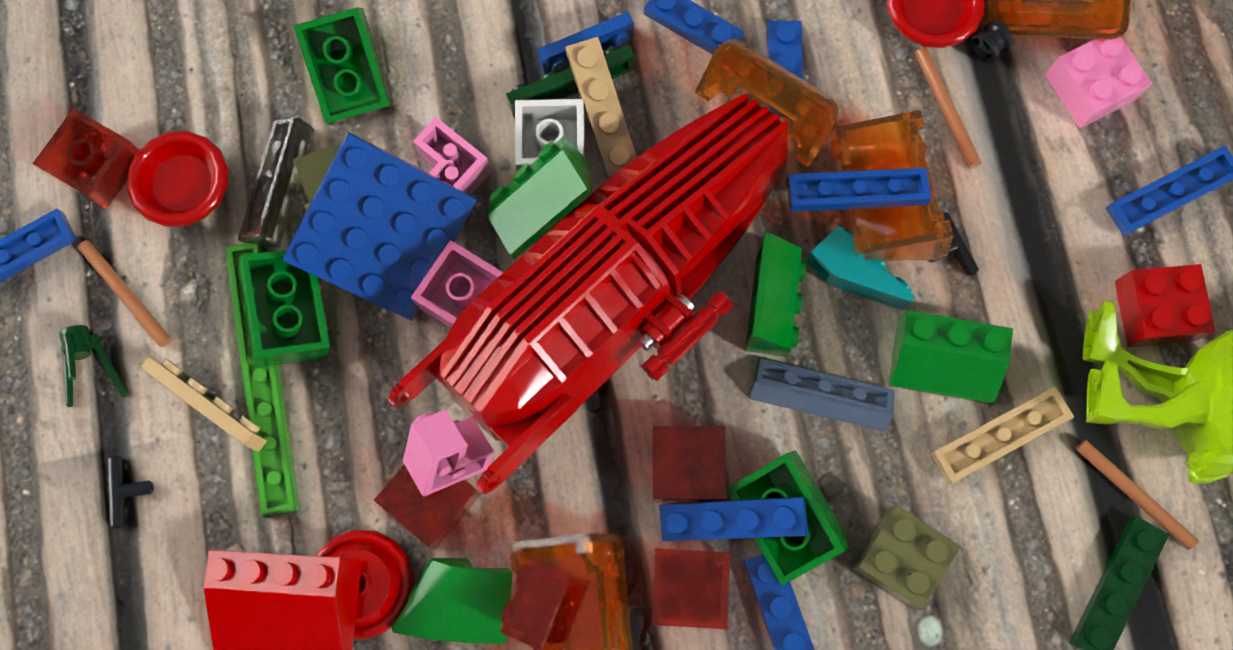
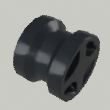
[970,20,1014,63]

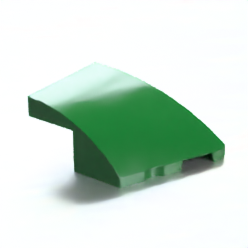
[391,558,513,643]

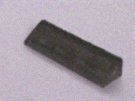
[238,116,314,247]

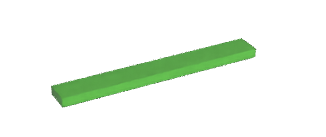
[225,241,300,518]

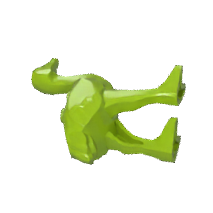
[1082,301,1233,484]

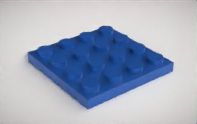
[283,132,477,321]

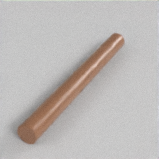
[914,47,982,169]
[77,240,172,347]
[1076,439,1199,550]

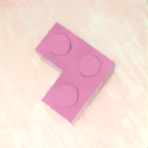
[413,117,492,195]
[403,409,494,497]

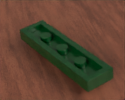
[506,44,635,118]
[1068,516,1169,650]

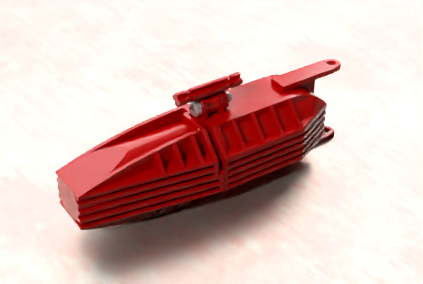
[388,93,788,494]

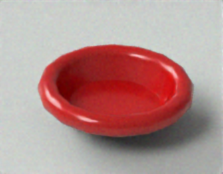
[887,0,984,48]
[127,131,228,227]
[316,530,414,639]

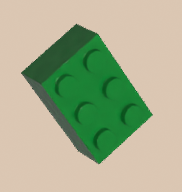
[239,250,330,368]

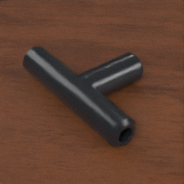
[925,212,979,276]
[107,456,154,528]

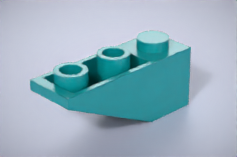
[806,225,915,310]

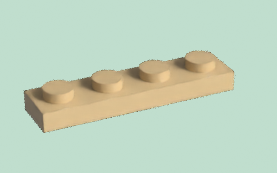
[565,37,637,178]
[140,357,267,452]
[930,386,1074,484]

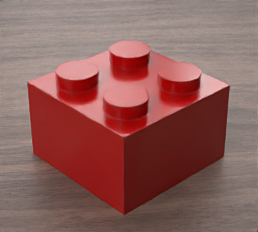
[1115,264,1216,348]

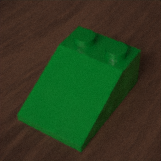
[293,7,390,124]

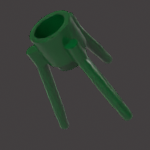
[59,325,128,407]

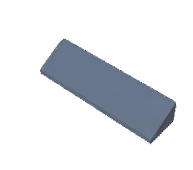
[750,357,895,431]

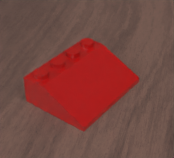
[203,550,362,650]

